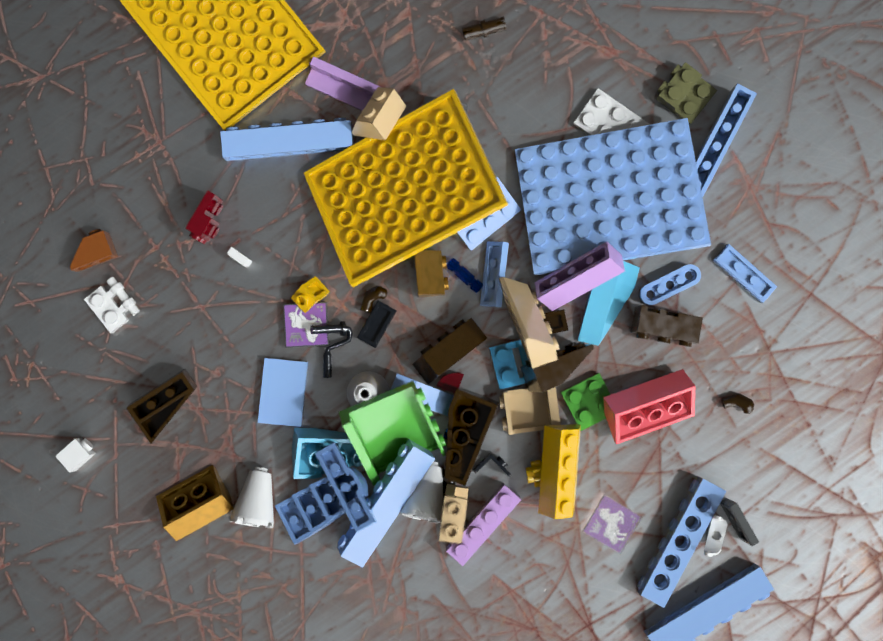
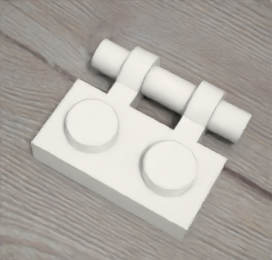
[84,277,140,333]

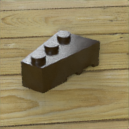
[631,305,703,347]
[412,318,487,384]
[126,369,197,444]

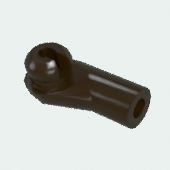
[360,286,388,313]
[721,393,754,414]

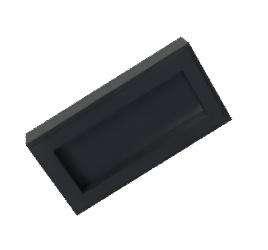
[357,300,397,348]

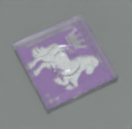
[582,494,642,555]

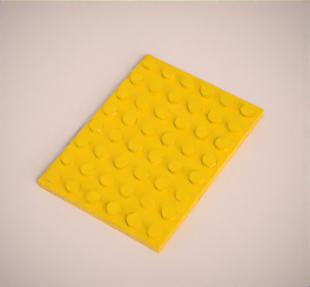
[119,0,326,131]
[304,89,509,287]

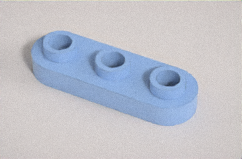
[639,264,701,306]

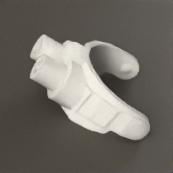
[704,515,728,557]

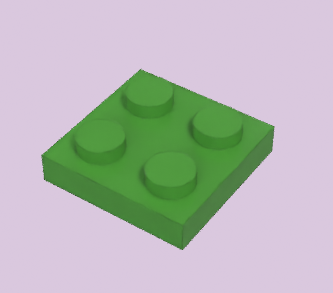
[560,373,611,431]

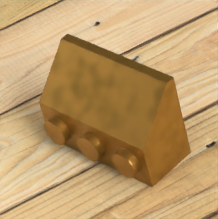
[156,465,234,541]

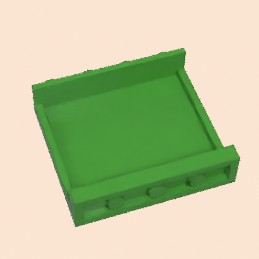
[339,380,447,486]

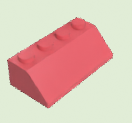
[604,369,696,445]

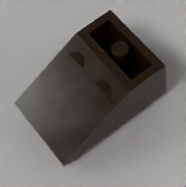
[520,341,594,393]

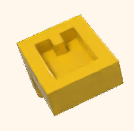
[291,276,330,313]

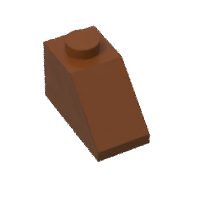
[70,229,118,272]

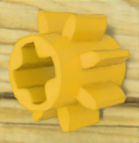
[525,460,542,488]

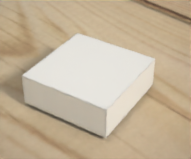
[227,247,252,267]

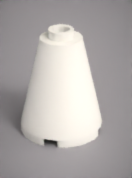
[347,371,390,406]
[400,462,444,523]
[230,467,274,528]

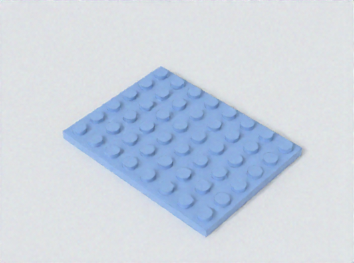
[515,118,711,275]

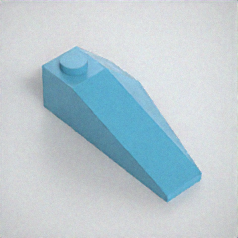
[577,261,640,346]
[292,428,362,479]

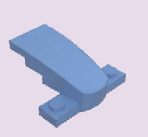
[275,443,377,545]

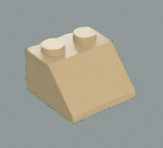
[352,87,406,140]

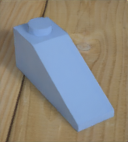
[391,373,454,416]

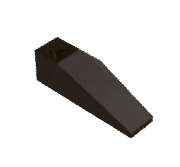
[445,388,499,486]

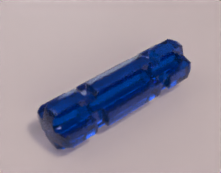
[447,258,483,293]

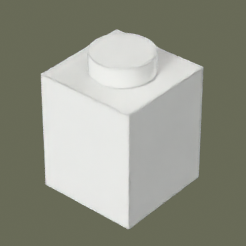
[55,437,96,472]

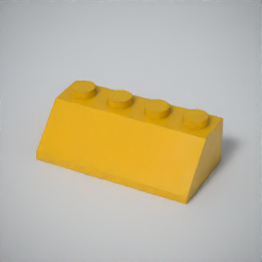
[538,424,581,519]

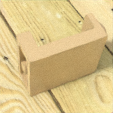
[499,387,561,435]
[439,484,469,543]

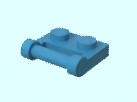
[489,340,528,390]

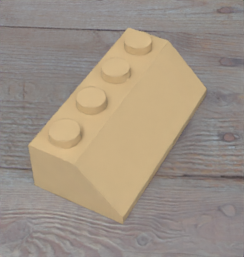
[499,277,559,368]

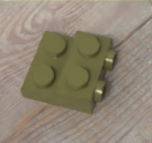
[656,62,718,126]

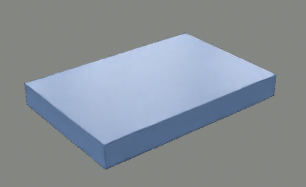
[258,358,308,427]

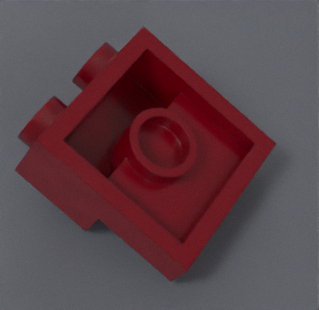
[185,190,223,244]

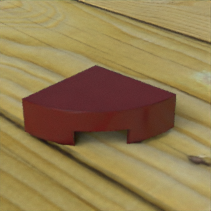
[436,373,464,394]

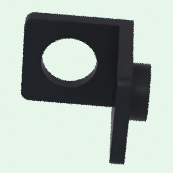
[473,452,511,477]

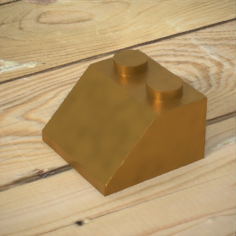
[415,250,449,297]

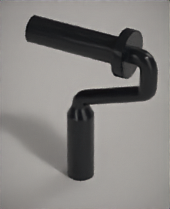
[310,321,352,378]

